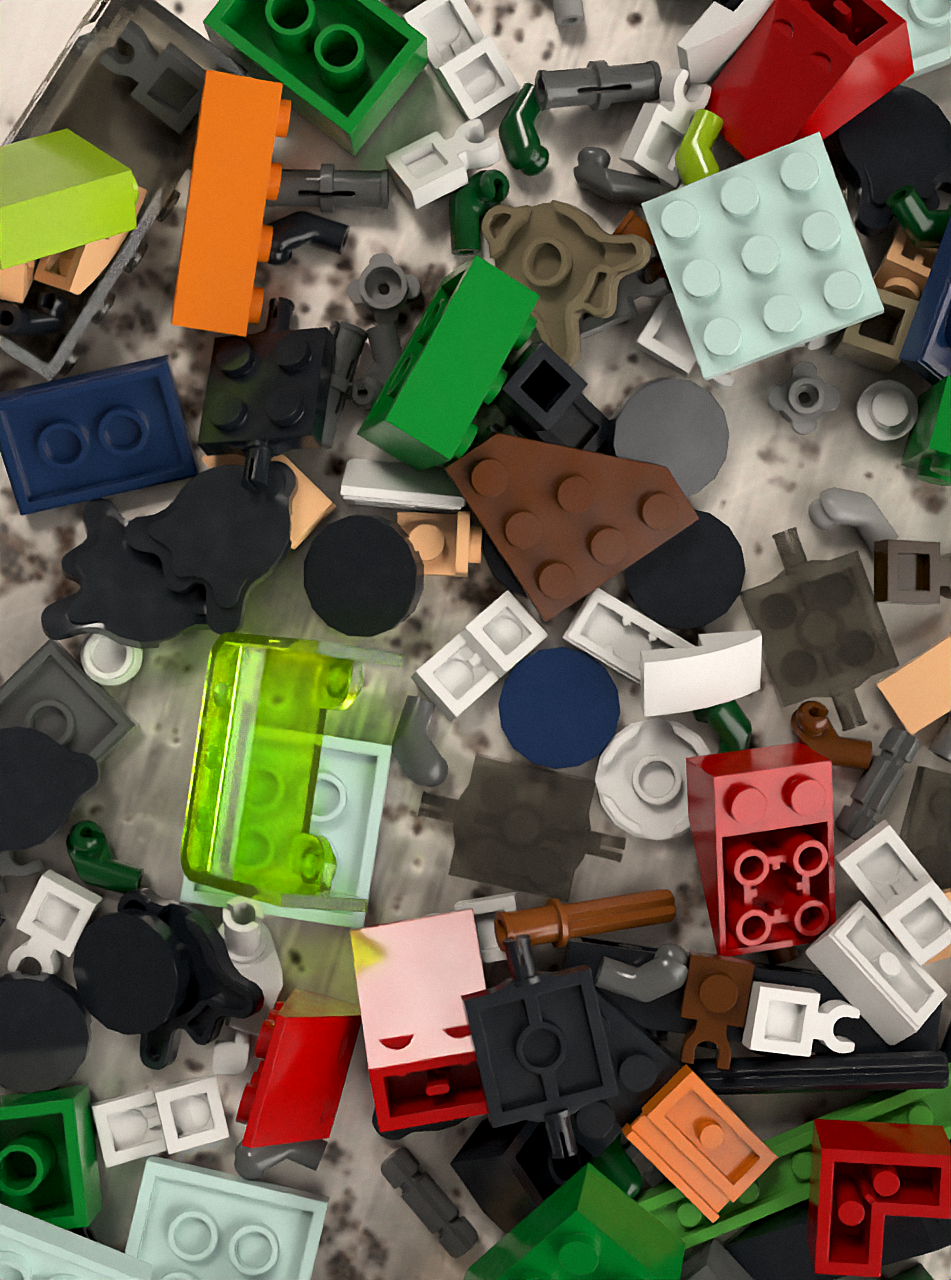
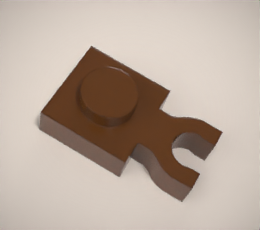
[679,950,754,1070]

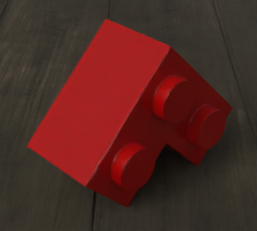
[807,1119,951,1278]

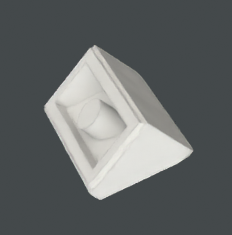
[340,458,465,514]
[806,900,948,1045]

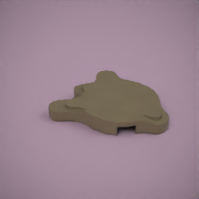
[482,200,651,367]

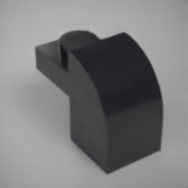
[493,341,610,452]

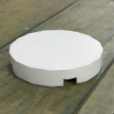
[594,718,712,840]

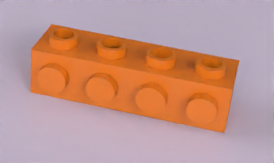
[170,70,291,337]

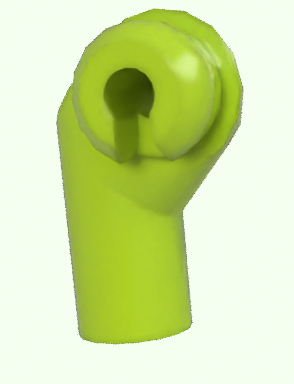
[675,109,724,186]

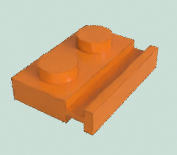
[621,1064,778,1223]

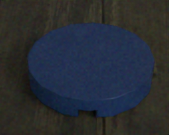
[498,647,620,769]

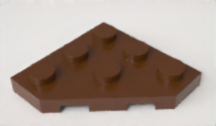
[442,431,699,622]

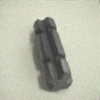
[835,727,920,841]
[380,1147,478,1259]

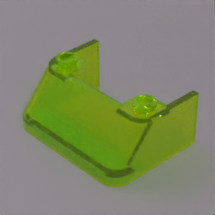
[180,632,403,912]

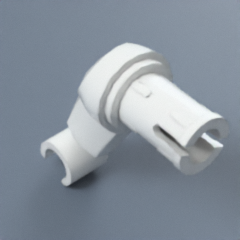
[212,895,284,1076]

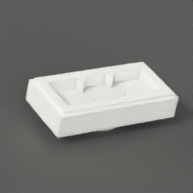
[562,587,696,686]

